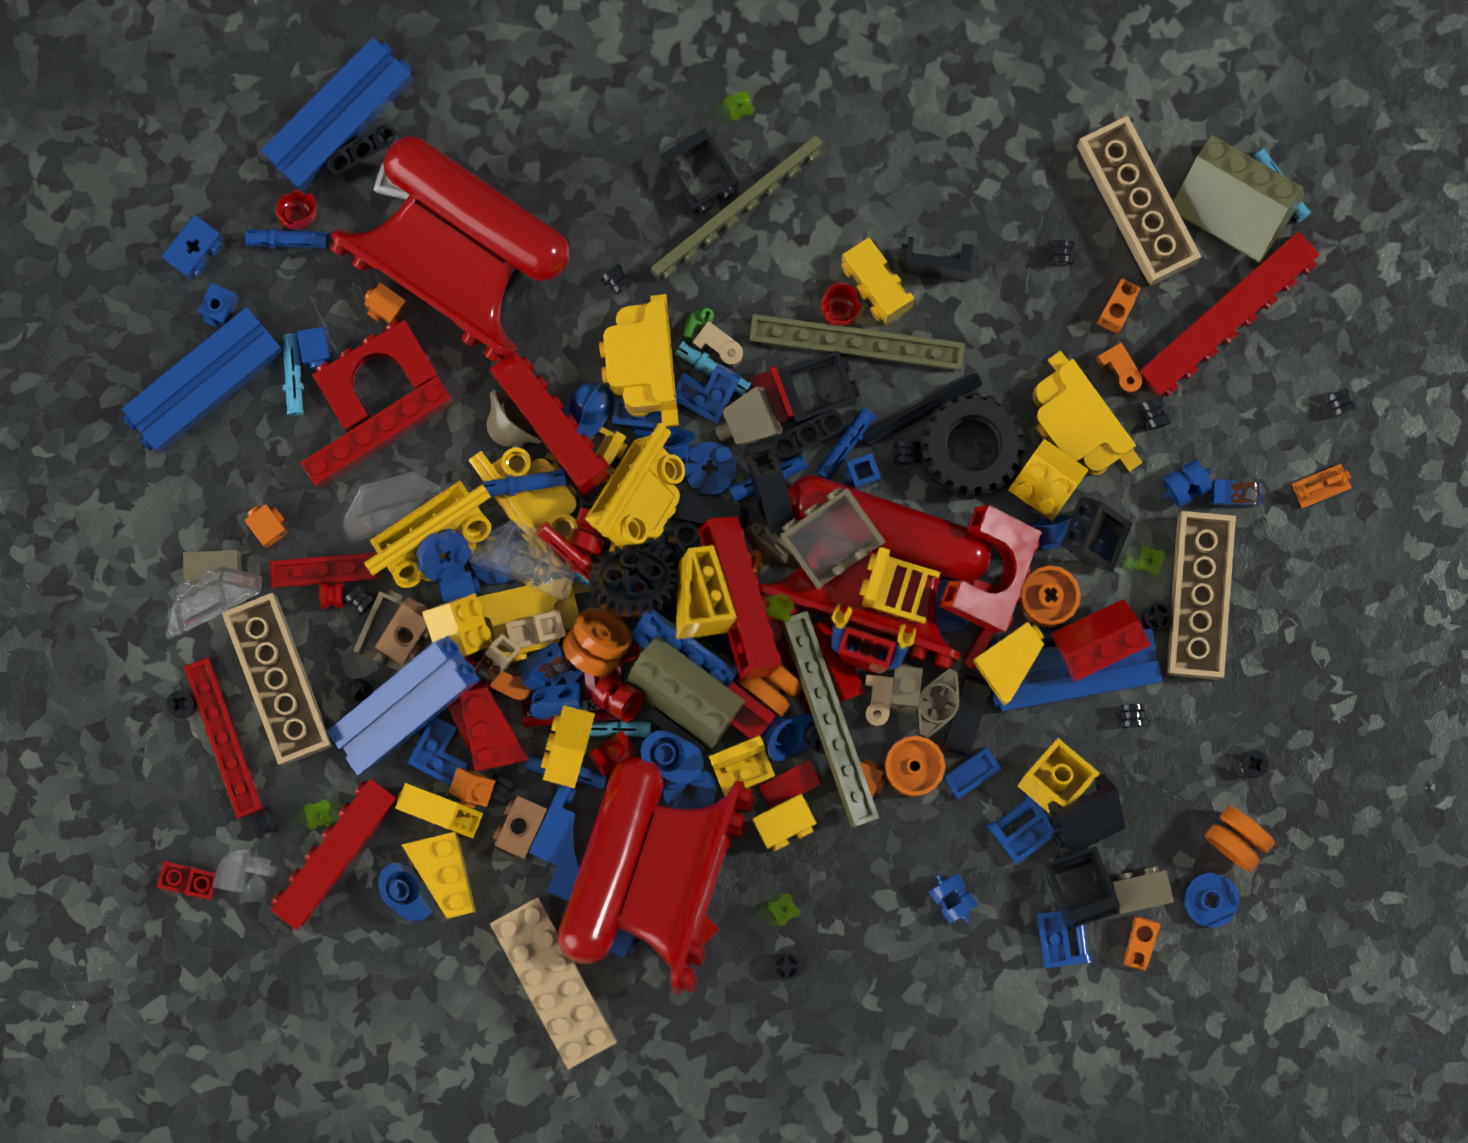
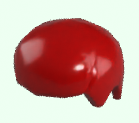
[276,190,317,230]
[821,283,862,326]

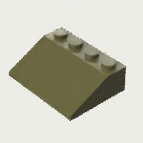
[1173,135,1304,263]
[626,635,745,752]

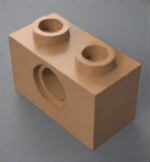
[375,597,430,665]
[493,796,548,859]

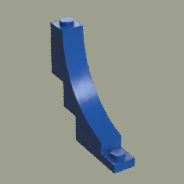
[529,785,639,958]

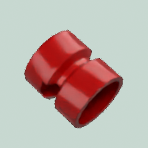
[568,508,605,557]
[592,674,644,722]

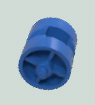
[1162,459,1213,508]
[929,873,979,924]

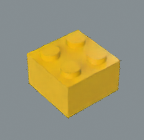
[1008,439,1088,521]
[422,593,492,657]
[541,705,595,788]
[1018,738,1100,814]
[752,794,816,852]

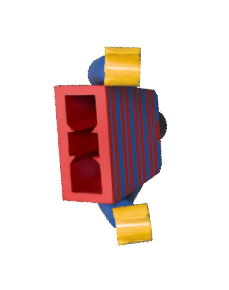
[831,604,916,674]

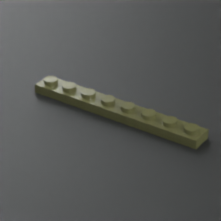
[651,135,823,281]
[749,314,965,371]
[779,611,879,828]

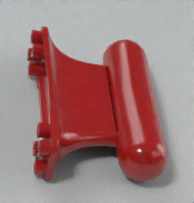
[330,136,570,362]
[758,475,992,671]
[558,756,754,995]

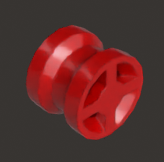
[319,582,344,609]

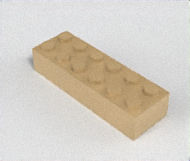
[1077,115,1201,287]
[1166,511,1236,680]
[221,593,333,766]
[490,897,617,1069]

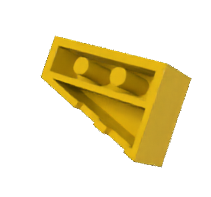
[840,238,915,326]
[676,545,736,639]
[402,832,476,919]

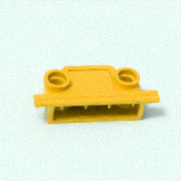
[599,294,679,428]
[1032,351,1143,476]
[585,423,685,547]
[469,447,579,574]
[364,481,491,588]
[477,576,591,662]

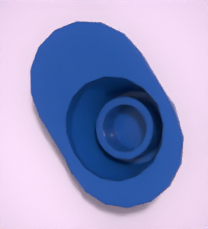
[562,382,614,438]
[633,427,696,464]
[1028,510,1077,549]
[760,713,814,761]
[641,730,704,784]
[378,863,435,921]

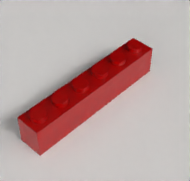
[489,351,611,496]
[300,376,454,489]
[698,517,781,679]
[270,779,397,930]

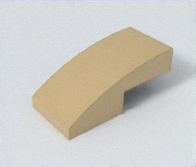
[504,610,566,649]

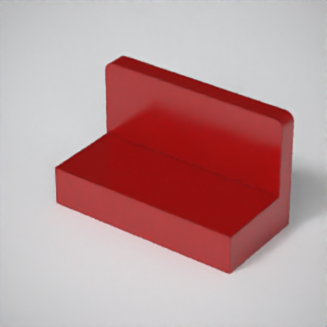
[750,366,794,424]
[728,682,776,739]

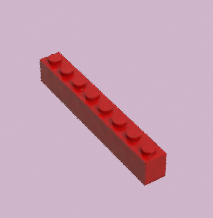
[1139,231,1320,398]

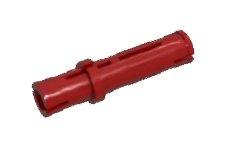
[535,521,592,581]

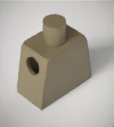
[715,387,784,445]
[890,663,923,716]

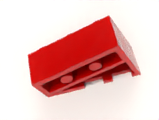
[459,681,529,771]

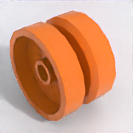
[1018,565,1081,628]
[562,607,632,677]
[735,665,803,717]
[884,736,945,797]
[1204,805,1275,873]

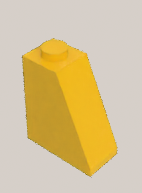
[973,622,1044,706]
[395,783,483,838]

